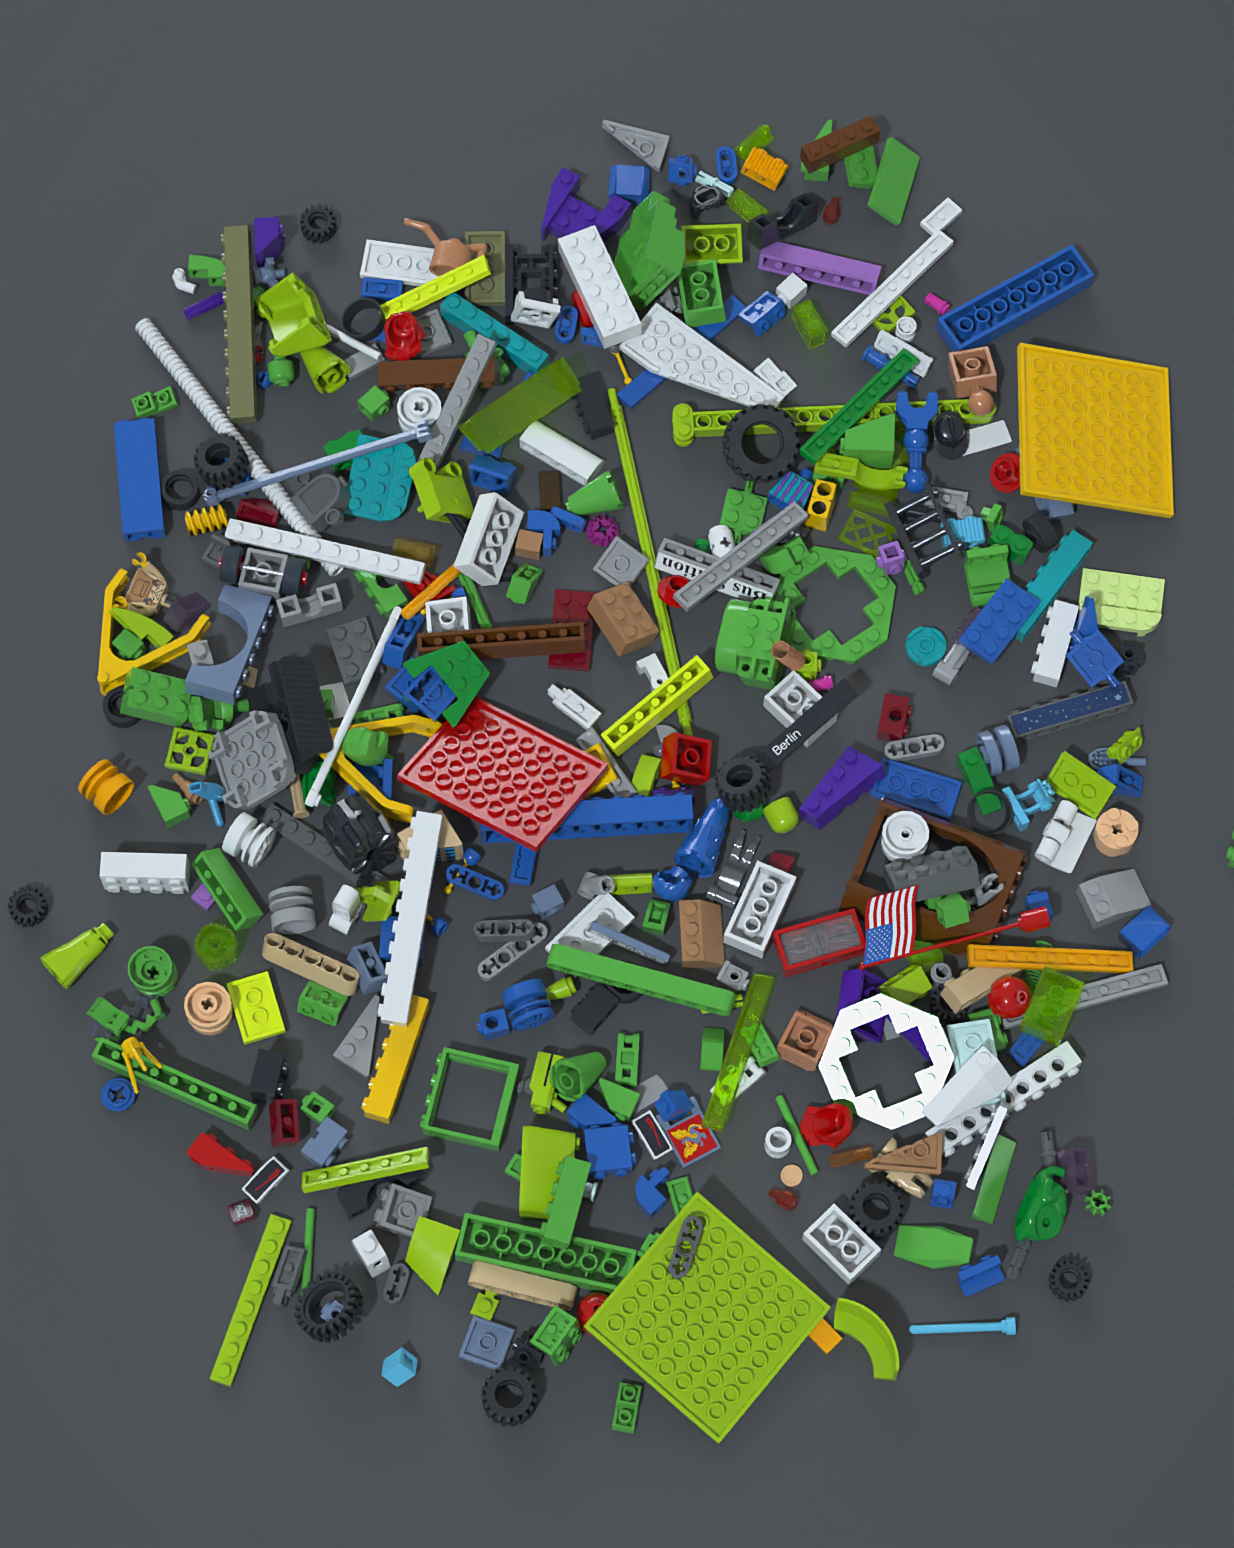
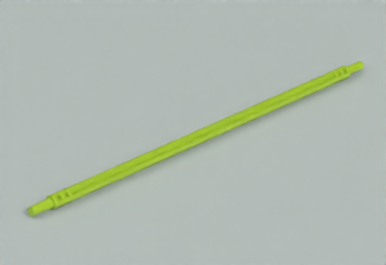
[608,388,693,736]

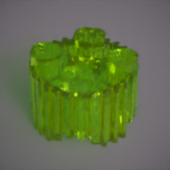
[194,922,238,971]

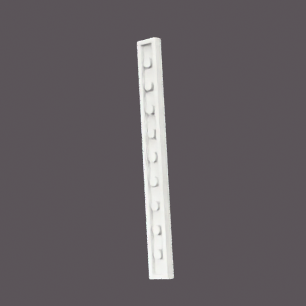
[225,518,426,584]

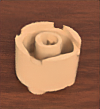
[1093,808,1138,857]

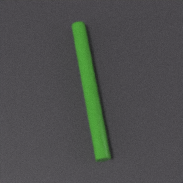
[775,1095,819,1176]
[301,1208,315,1296]

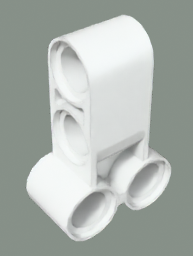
[329,885,366,935]

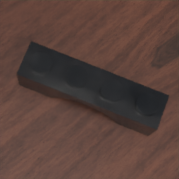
[746,193,819,250]
[336,1169,426,1221]

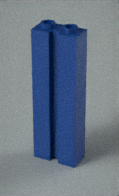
[114,417,166,542]

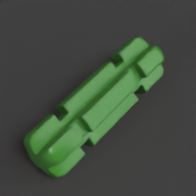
[904,557,925,595]

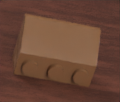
[678,900,724,969]

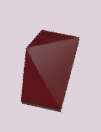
[236,499,279,529]

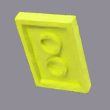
[226,971,286,1045]

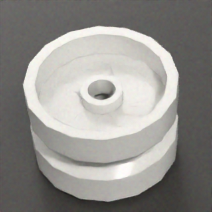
[397,387,442,439]
[881,811,929,861]

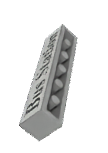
[654,538,780,602]

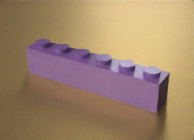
[758,241,882,295]

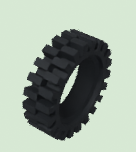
[294,1272,364,1343]

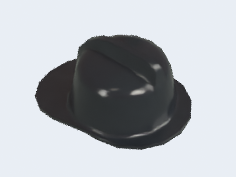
[933,411,968,460]

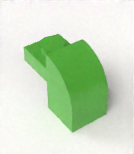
[759,536,809,574]
[86,997,130,1036]

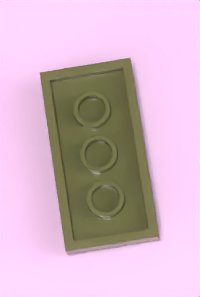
[465,231,505,306]

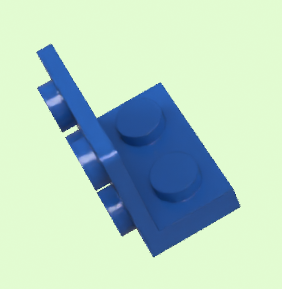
[347,759,393,800]

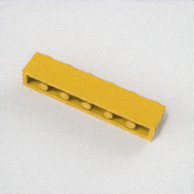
[362,995,430,1124]

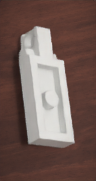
[547,684,601,730]

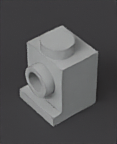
[716,960,750,995]

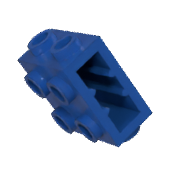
[584,1123,636,1179]

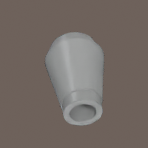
[931,963,952,986]

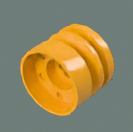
[78,759,135,815]

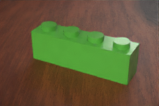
[191,848,264,931]
[539,1156,591,1250]

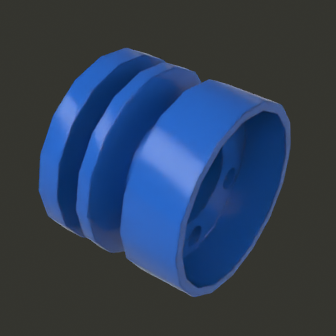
[501,979,555,1031]

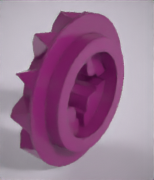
[586,515,619,546]

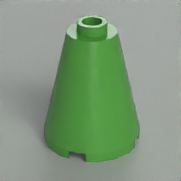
[565,470,624,516]
[549,1052,607,1101]

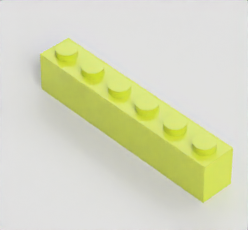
[601,655,713,757]

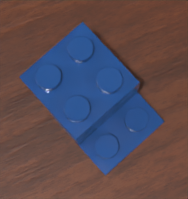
[385,657,456,722]

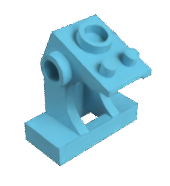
[1001,779,1056,832]

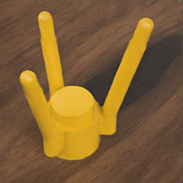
[121,1037,162,1094]

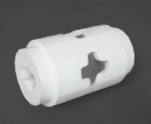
[708,525,735,558]

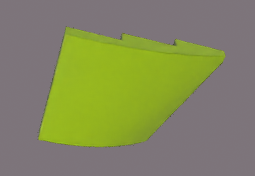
[405,1216,461,1295]

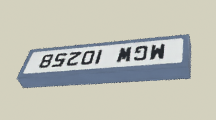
[586,921,670,965]

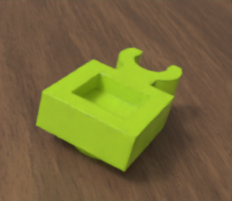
[470,1290,499,1321]

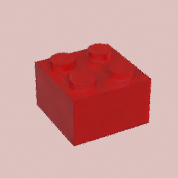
[660,732,712,786]

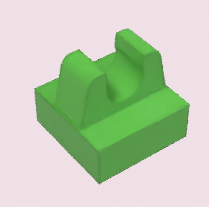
[980,503,1005,532]

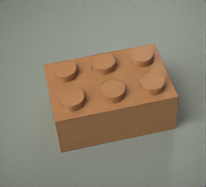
[587,582,659,657]

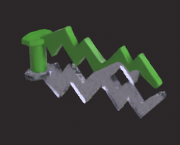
[91,995,166,1043]

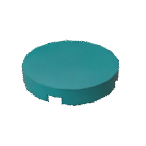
[905,626,947,667]

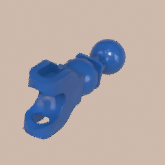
[895,391,938,493]

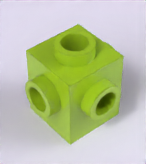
[791,650,821,681]

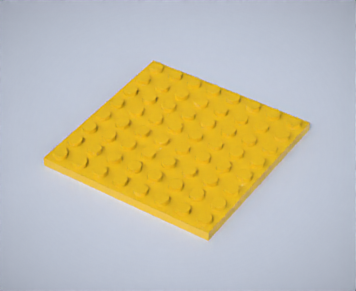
[1017,343,1174,518]

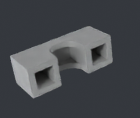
[276,583,343,627]

